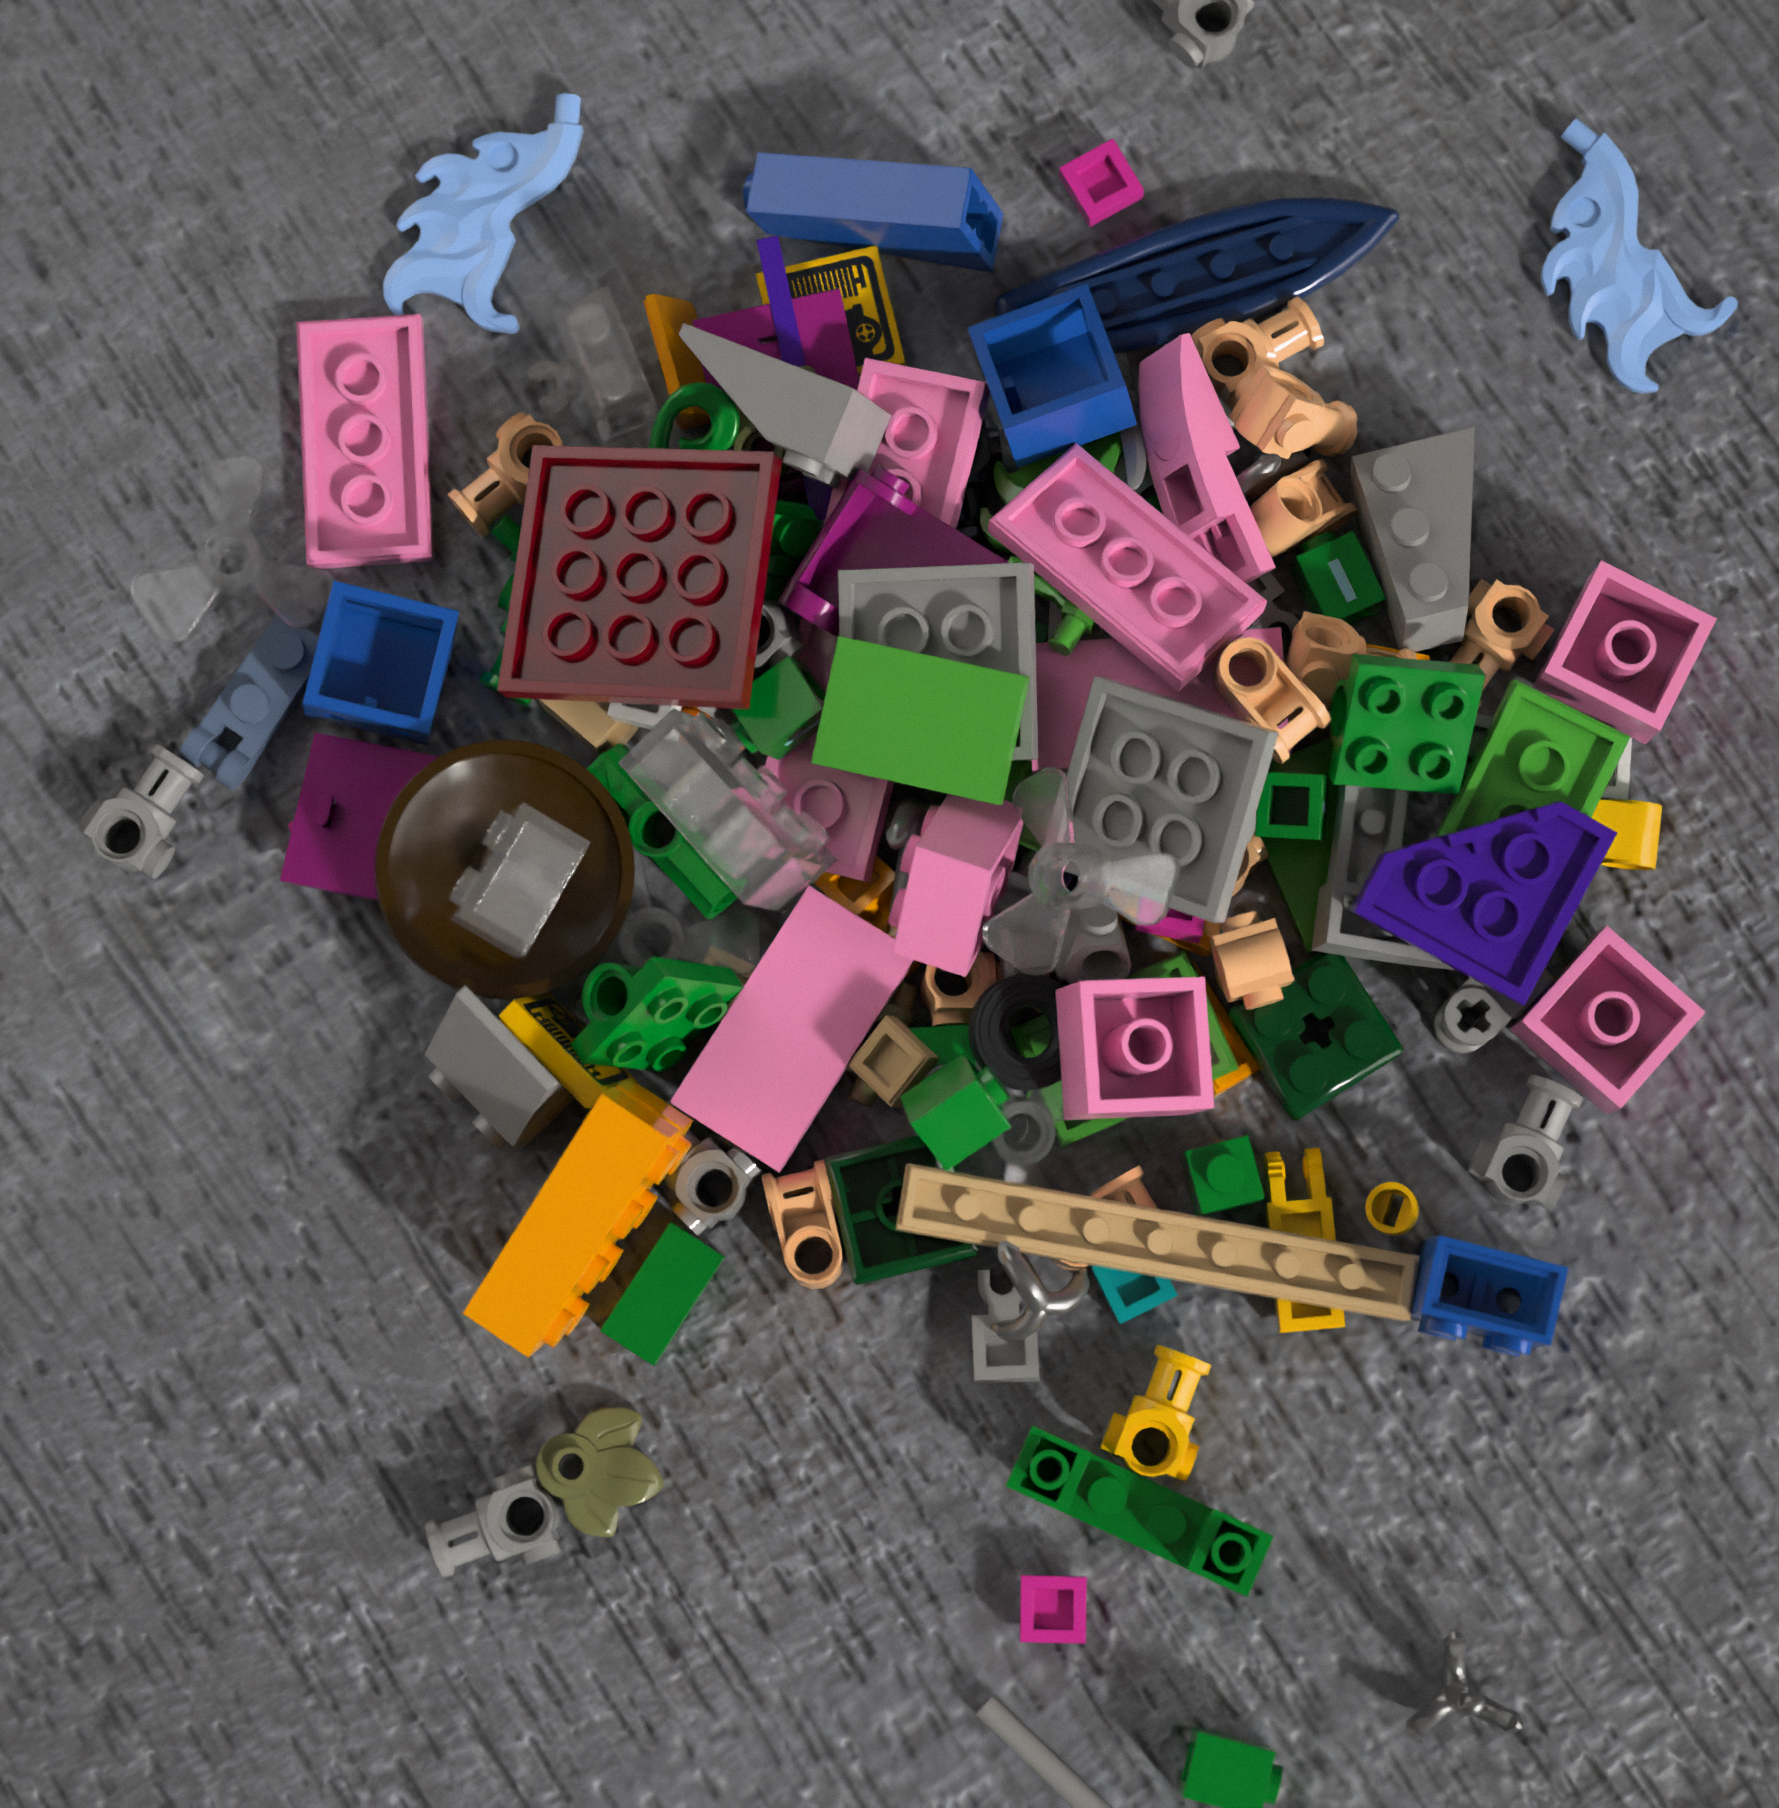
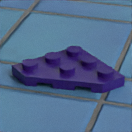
[1350,801,1617,1005]

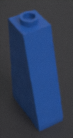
[743,152,1004,272]

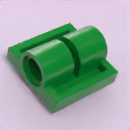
[1328,654,1485,795]
[571,956,744,1072]

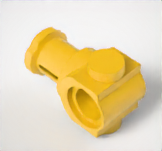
[1100,1344,1211,1482]

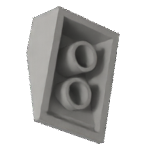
[678,323,892,489]
[425,986,575,1152]

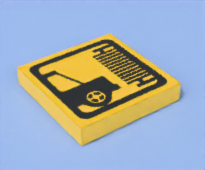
[756,245,906,379]
[498,992,637,1109]

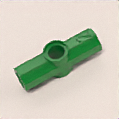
[587,743,750,919]

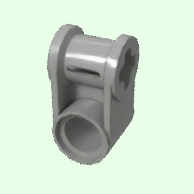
[1433,969,1555,1054]

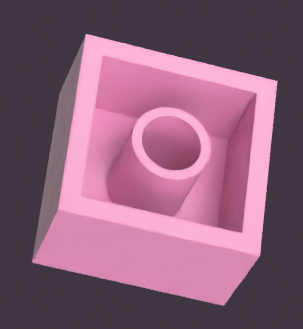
[1532,560,1717,745]
[889,794,1027,977]
[1509,926,1706,1115]
[1056,977,1214,1120]

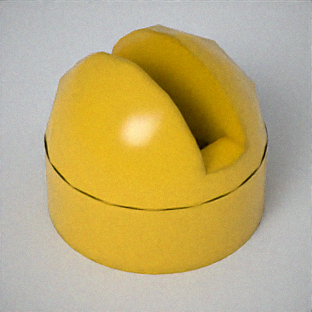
[1365,1182,1419,1236]

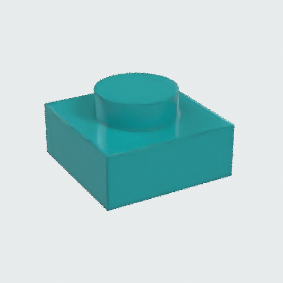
[1090,1266,1178,1325]

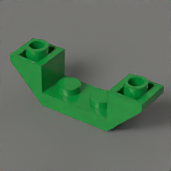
[1005,1426,1274,1597]

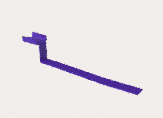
[756,235,833,520]

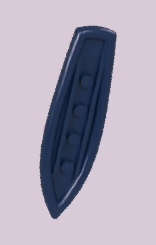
[995,197,1399,354]

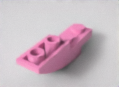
[1138,333,1276,584]

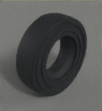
[968,973,1064,1091]

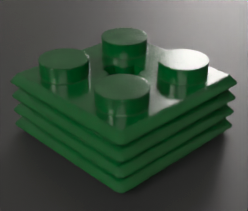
[1227,952,1403,1121]
[825,1135,979,1285]

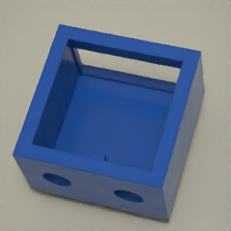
[967,284,1137,468]
[302,580,459,746]
[1411,1235,1569,1357]

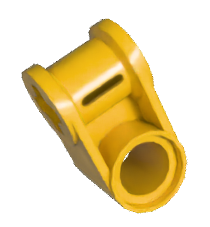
[1591,799,1662,870]

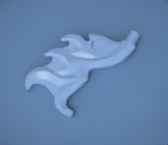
[383,93,584,334]
[1540,118,1738,394]

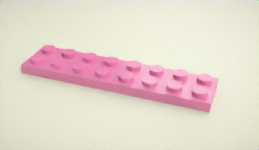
[744,358,990,883]

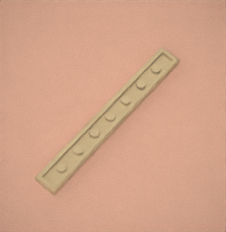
[895,1164,1419,1322]

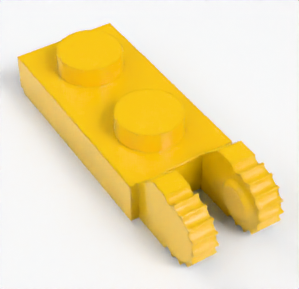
[1264,1147,1345,1333]

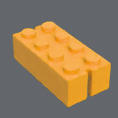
[462,1078,694,1358]

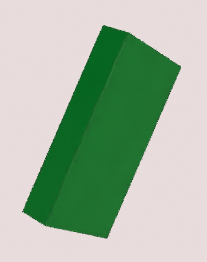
[600,1222,725,1366]

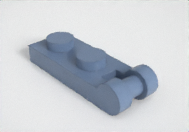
[179,611,319,791]

